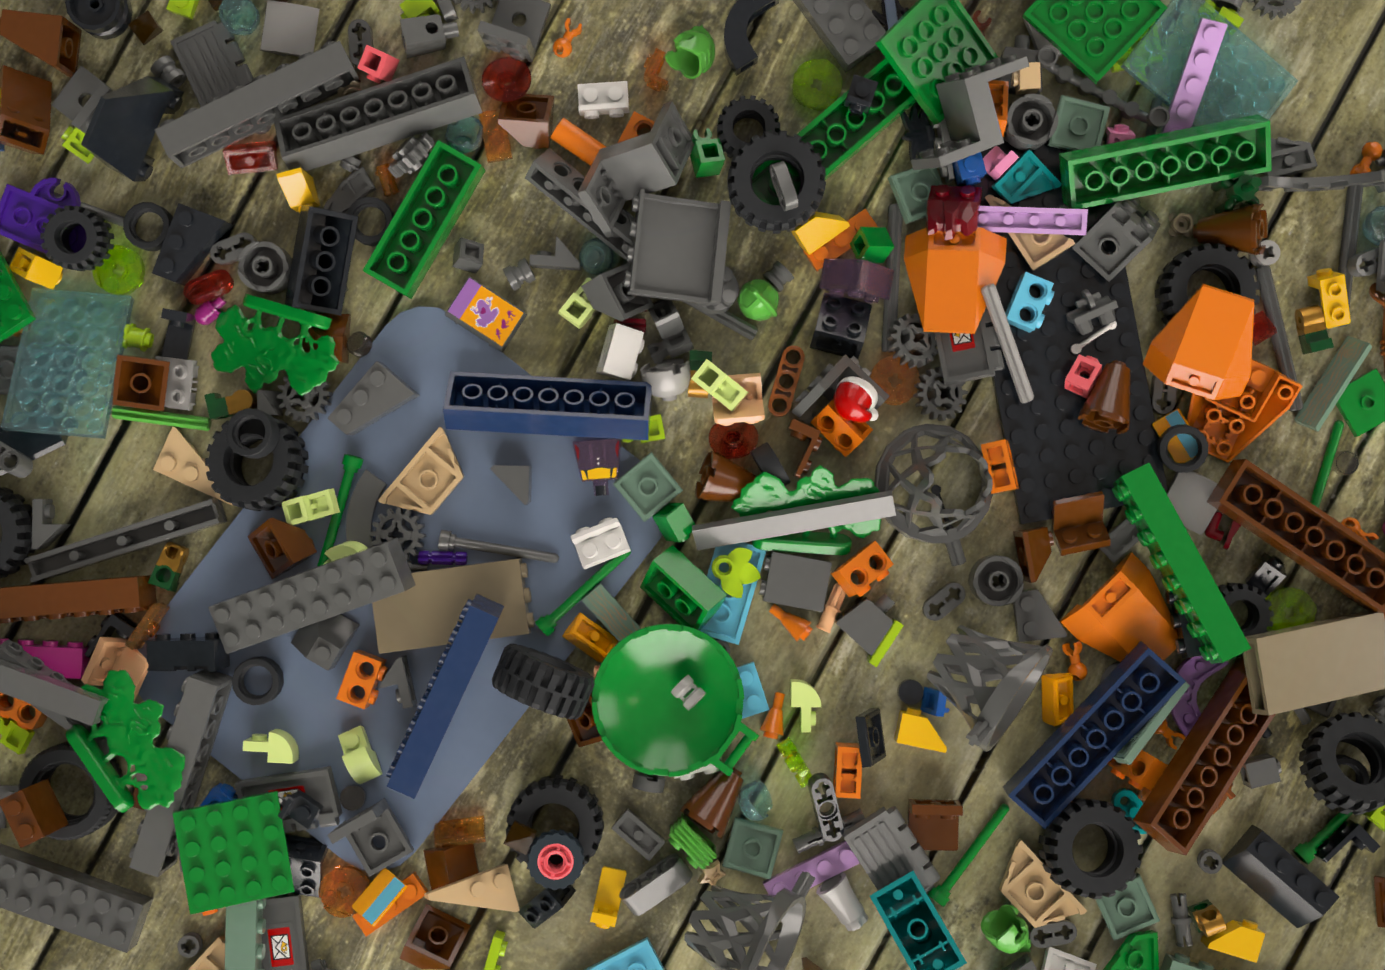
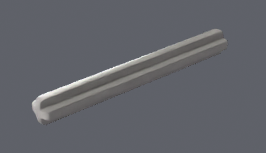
[981,284,1034,403]

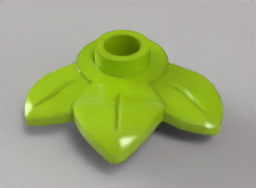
[712,547,761,598]

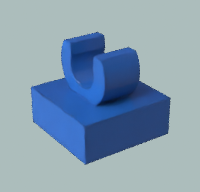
[921,687,950,717]

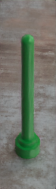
[1310,420,1344,508]
[317,454,364,567]
[535,548,631,636]
[928,803,1009,907]
[1292,812,1353,865]

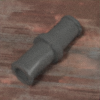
[1170,893,1193,947]

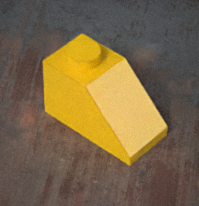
[276,167,320,213]
[791,212,850,255]
[9,246,63,290]
[894,707,947,753]
[1201,919,1265,963]

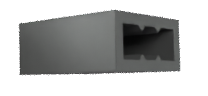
[759,551,832,612]

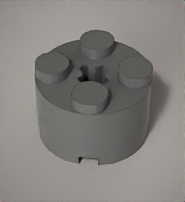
[1003,94,1058,151]
[238,241,292,295]
[968,555,1024,606]

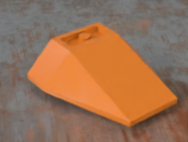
[904,227,1007,334]
[1143,284,1255,400]
[1186,359,1302,463]
[1059,552,1178,662]

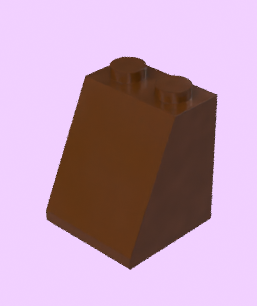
[0,9,82,78]
[0,779,69,848]

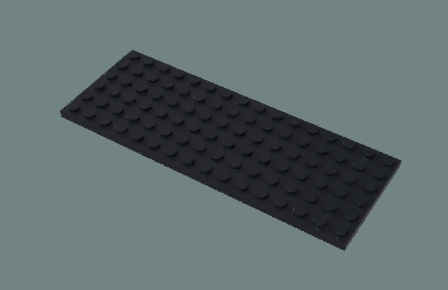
[953,119,1168,525]

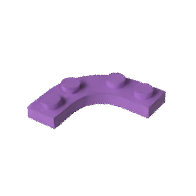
[1171,656,1229,738]

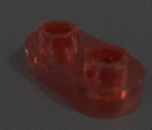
[183,269,234,305]

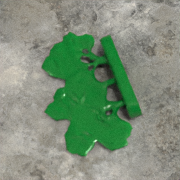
[211,293,339,396]
[731,465,881,555]
[65,670,185,813]

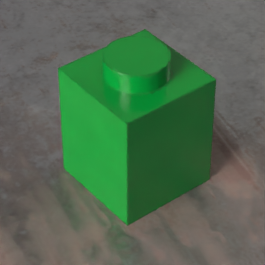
[850,227,895,263]
[652,502,695,543]

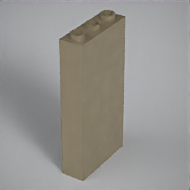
[372,558,535,654]
[1243,611,1385,716]

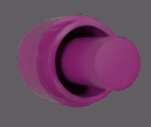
[195,295,227,325]

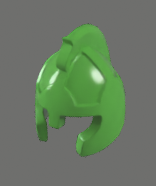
[665,25,715,79]
[737,279,779,321]
[981,904,1031,954]

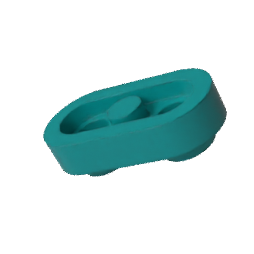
[1111,788,1147,834]

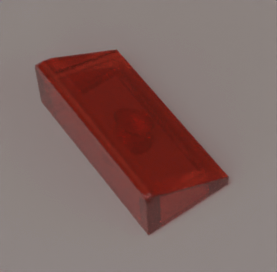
[222,141,278,175]

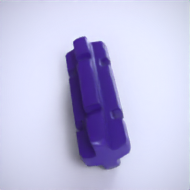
[418,551,468,565]

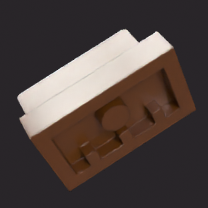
[787,419,823,478]
[1052,491,1111,556]
[908,799,963,851]

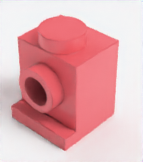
[1065,354,1102,399]

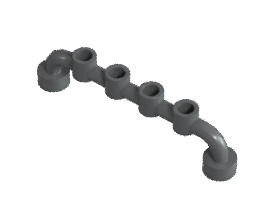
[1036,46,1170,129]

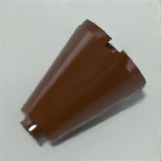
[1193,203,1268,255]
[1078,360,1130,434]
[695,451,757,502]
[679,767,744,839]

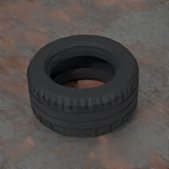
[18,741,123,841]

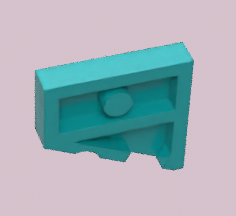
[991,149,1061,204]

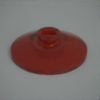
[482,57,532,102]
[709,422,759,459]

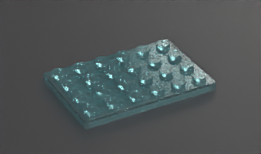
[1120,0,1298,127]
[1,288,134,439]

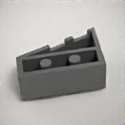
[328,361,420,436]

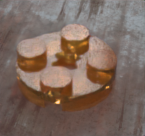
[870,355,920,406]
[318,866,370,918]

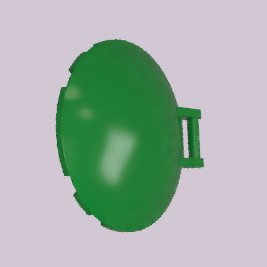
[592,624,760,777]

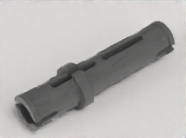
[792,808,865,854]

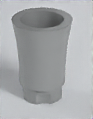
[816,872,868,931]

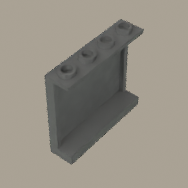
[624,189,731,306]

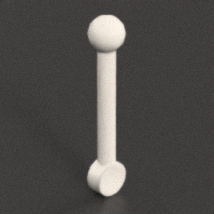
[1071,321,1117,354]

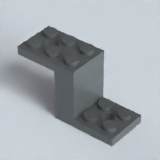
[911,54,1029,170]
[577,101,694,233]

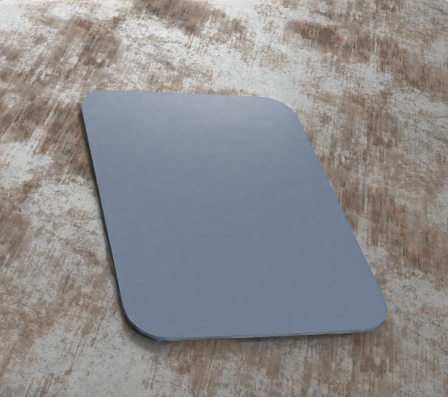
[136,306,667,871]

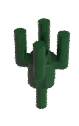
[1211,174,1262,214]

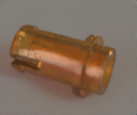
[375,163,400,197]

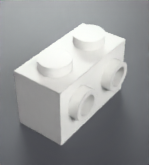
[596,323,645,381]

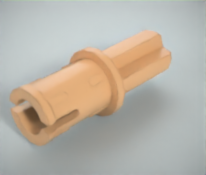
[816,583,846,633]

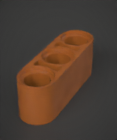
[768,345,805,417]

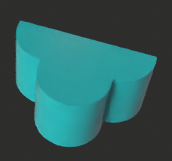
[870,871,967,970]

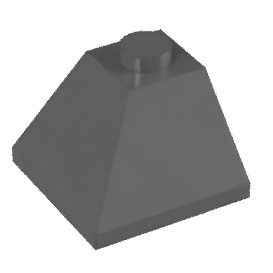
[581,263,654,321]
[291,614,360,671]

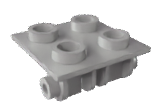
[155,356,199,411]

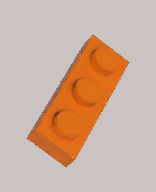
[803,208,878,272]
[352,872,429,937]

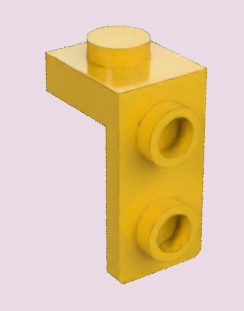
[1307,268,1351,329]
[590,866,627,929]

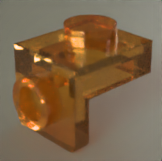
[644,48,669,92]

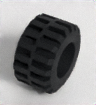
[717,95,780,159]
[40,205,114,271]
[1218,583,1274,637]

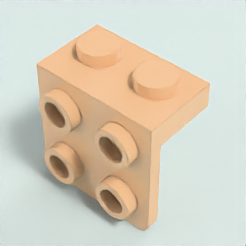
[712,373,765,426]
[81,637,148,702]

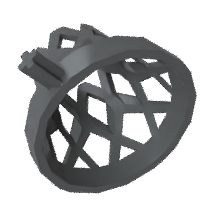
[874,424,993,566]
[927,625,1053,752]
[684,871,815,970]

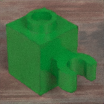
[690,128,725,178]

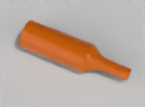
[550,118,607,166]

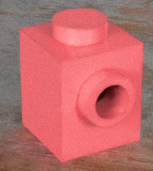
[357,45,400,84]

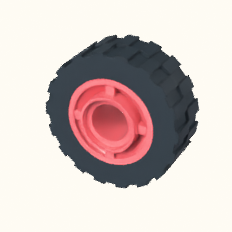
[527,829,584,890]

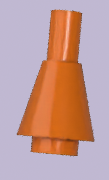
[769,604,813,642]
[760,692,785,740]

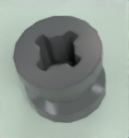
[763,261,794,292]

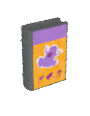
[445,276,527,352]

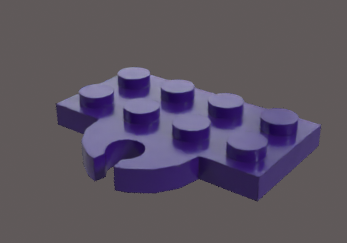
[0,178,87,254]

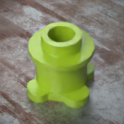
[122,323,154,352]

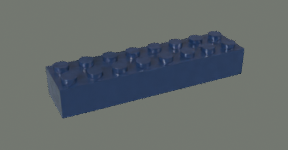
[443,371,652,440]
[386,594,504,799]
[1003,641,1186,828]

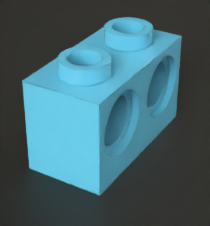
[1005,272,1054,333]

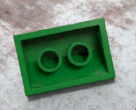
[640,545,727,631]

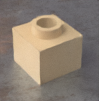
[1011,62,1041,95]

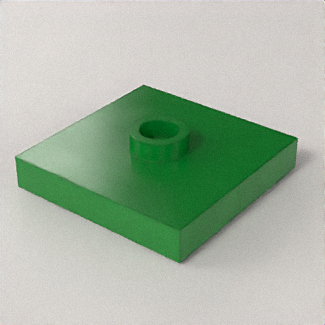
[1336,368,1385,437]

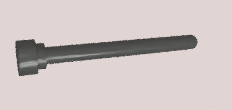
[438,530,559,563]

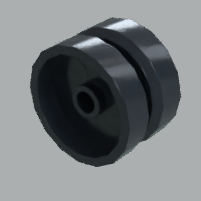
[65,0,133,40]

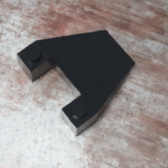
[81,76,184,182]

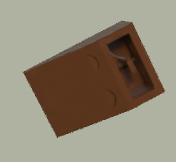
[0,65,52,155]

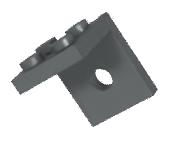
[477,0,551,62]
[51,66,114,133]
[1072,198,1161,282]
[792,354,889,418]
[327,798,414,877]

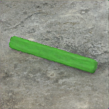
[111,405,211,431]

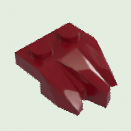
[926,184,982,240]

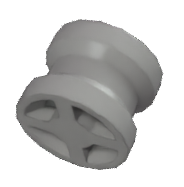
[1249,240,1280,267]

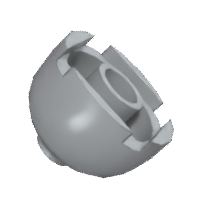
[640,358,691,401]

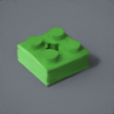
[668,814,717,869]

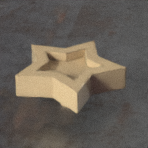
[698,859,726,885]

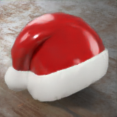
[833,376,879,422]

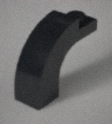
[724,0,779,76]

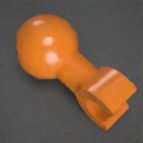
[553,18,582,58]
[1350,142,1383,175]
[1341,517,1379,541]
[1062,641,1088,681]
[1154,719,1185,750]

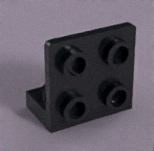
[810,292,872,359]
[285,834,329,898]

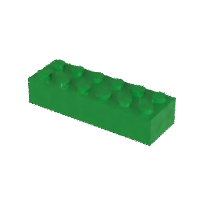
[363,140,486,300]

